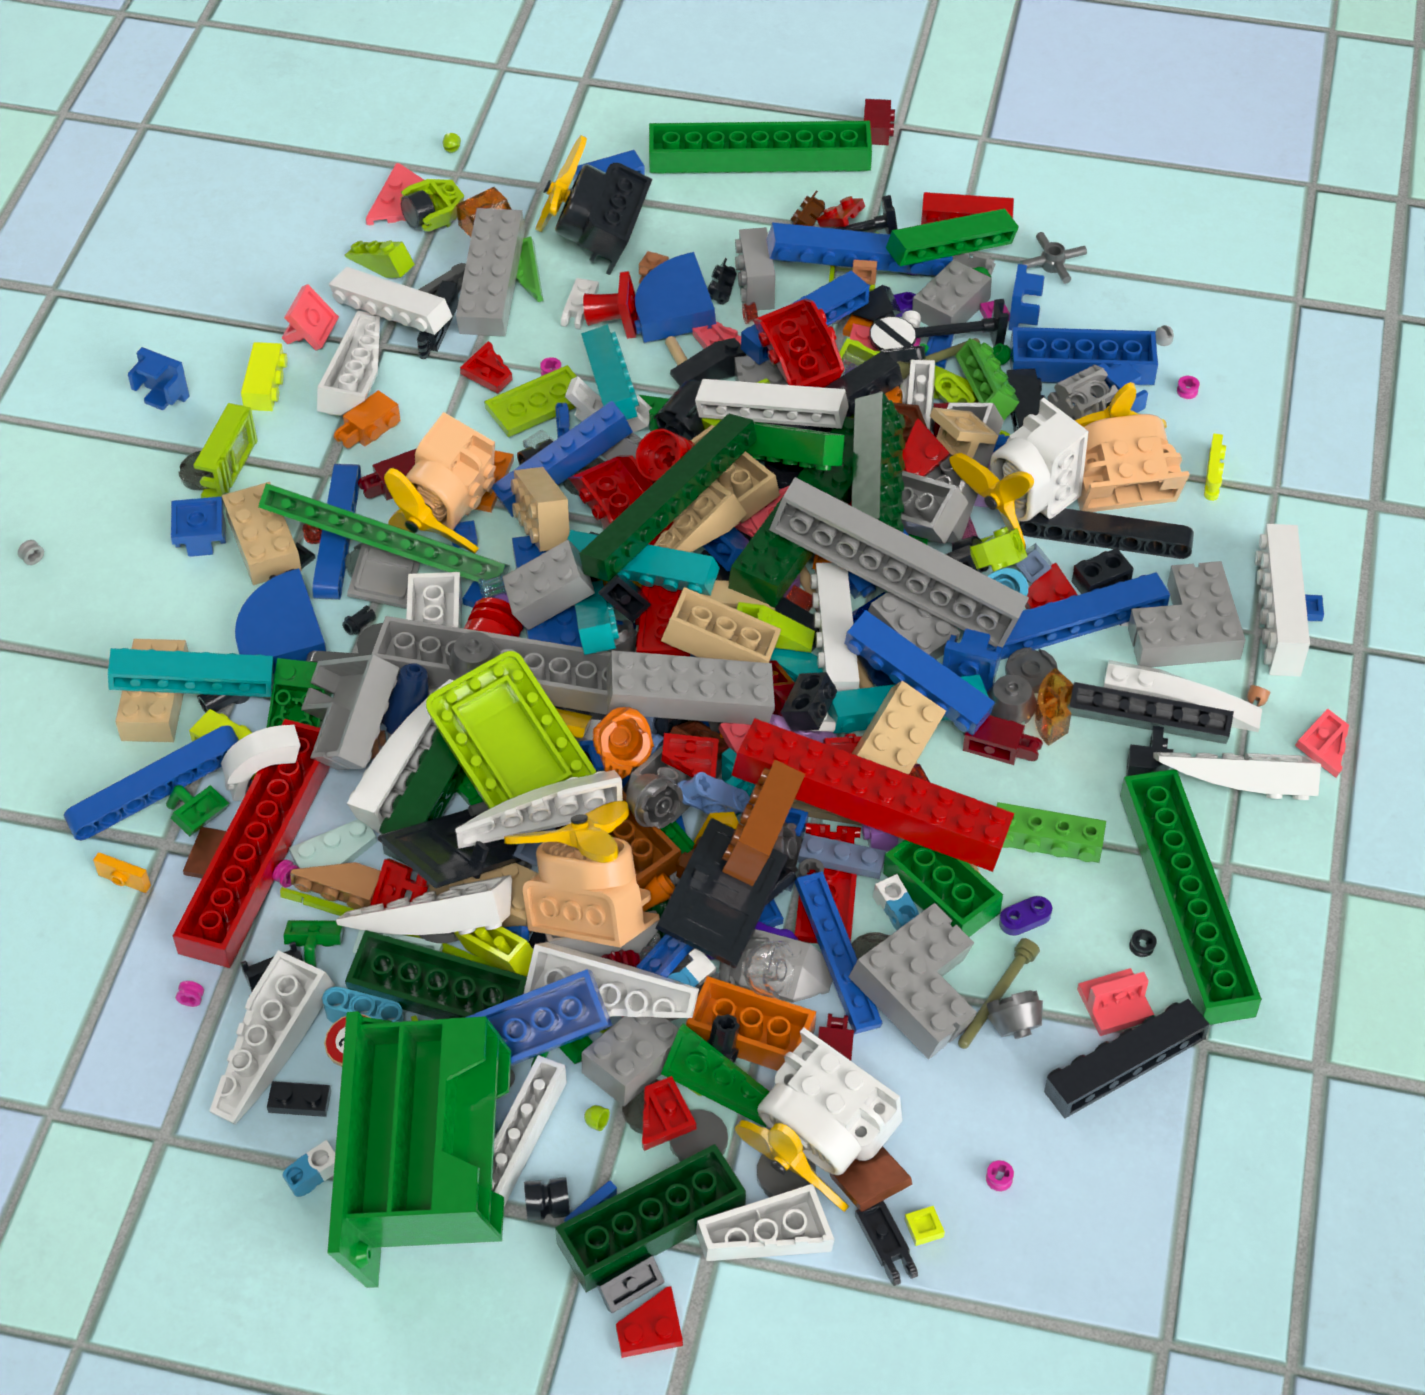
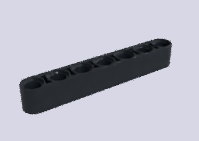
[1019,508,1194,559]

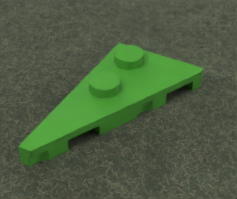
[516,236,544,302]

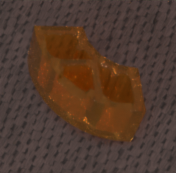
[1035,668,1073,746]

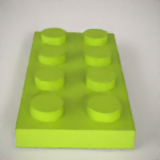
[484,365,577,437]

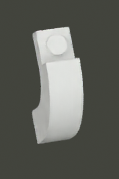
[565,376,651,432]
[221,725,300,801]

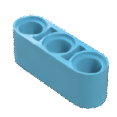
[322,986,404,1023]

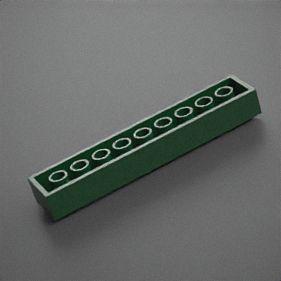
[728,416,854,608]

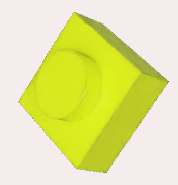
[904,1206,945,1246]

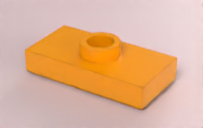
[93,853,151,893]

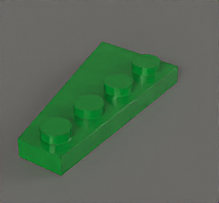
[661,1023,770,1127]

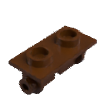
[790,190,825,226]

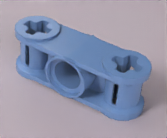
[677,772,750,814]

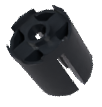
[653,379,705,441]

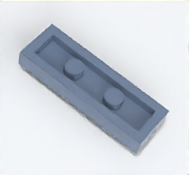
[798,834,886,879]

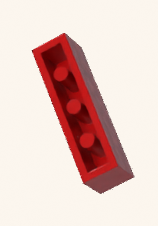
[921,192,1014,225]

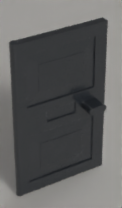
[378,809,523,889]
[655,818,788,968]

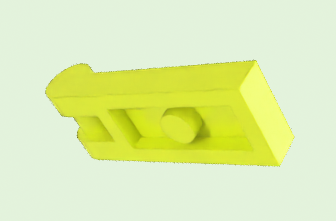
[1204,433,1226,501]

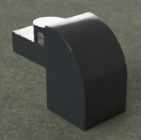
[1126,726,1174,776]

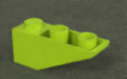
[345,240,415,278]
[737,602,815,653]

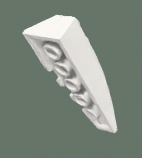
[317,311,380,416]
[1104,660,1262,732]
[347,679,454,835]
[1153,752,1321,800]
[455,770,623,849]
[336,875,512,935]
[524,942,699,1018]
[210,950,335,1124]

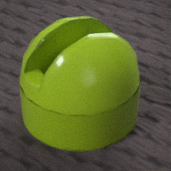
[443,133,461,153]
[584,1105,610,1131]

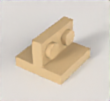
[930,407,999,459]

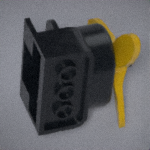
[535,135,653,275]

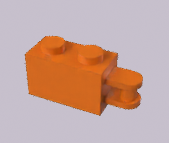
[334,390,401,448]

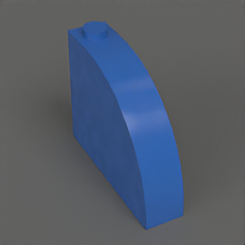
[634,252,716,343]
[235,568,326,674]

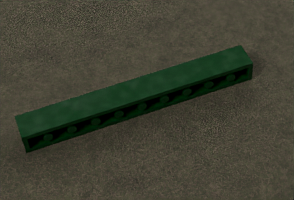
[579,413,757,582]

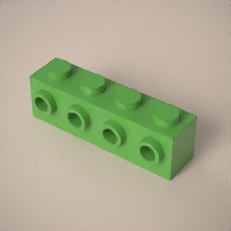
[955,338,1019,420]
[997,802,1106,863]

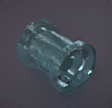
[478,572,507,598]

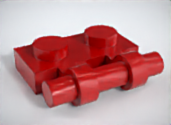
[370,858,429,908]

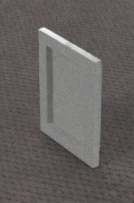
[347,543,420,609]

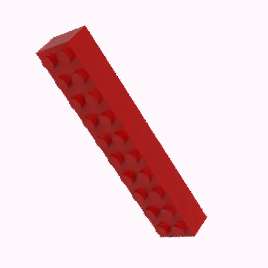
[731,718,1014,872]
[172,719,330,968]

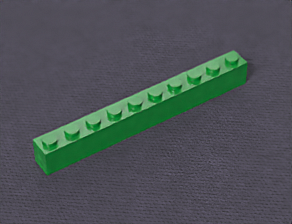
[258,483,510,588]

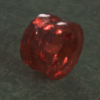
[742,302,758,324]
[302,523,322,544]

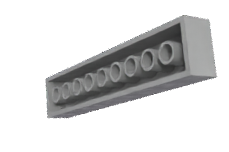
[769,477,1029,648]
[372,616,611,714]

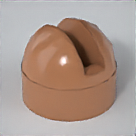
[1247,685,1271,707]

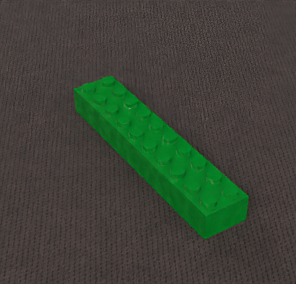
[649,121,872,173]
[1120,769,1262,1025]

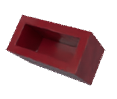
[864,99,895,146]

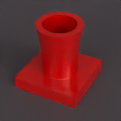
[583,271,637,339]

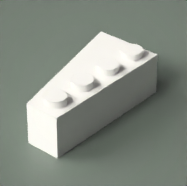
[696,1184,835,1261]

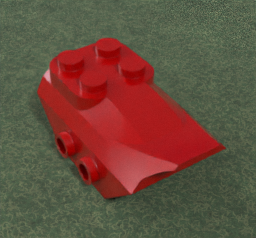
[753,298,845,388]
[569,455,655,530]

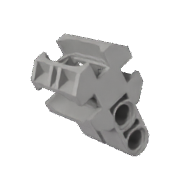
[1048,365,1118,421]

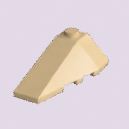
[654,482,747,552]

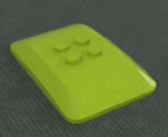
[426,651,596,809]

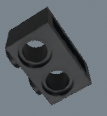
[1071,548,1134,594]
[781,672,837,731]

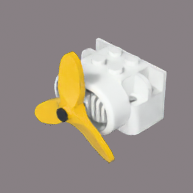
[949,398,1089,549]
[734,1027,903,1212]

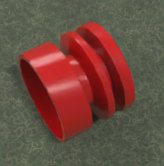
[635,429,695,482]
[464,597,524,637]

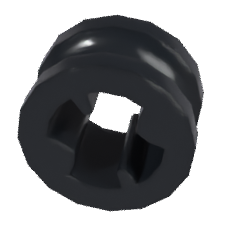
[1129,929,1157,957]

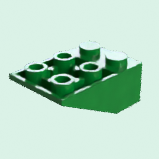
[266,658,332,728]

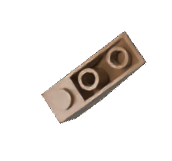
[290,862,380,909]

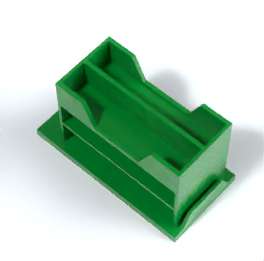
[327,1011,511,1288]

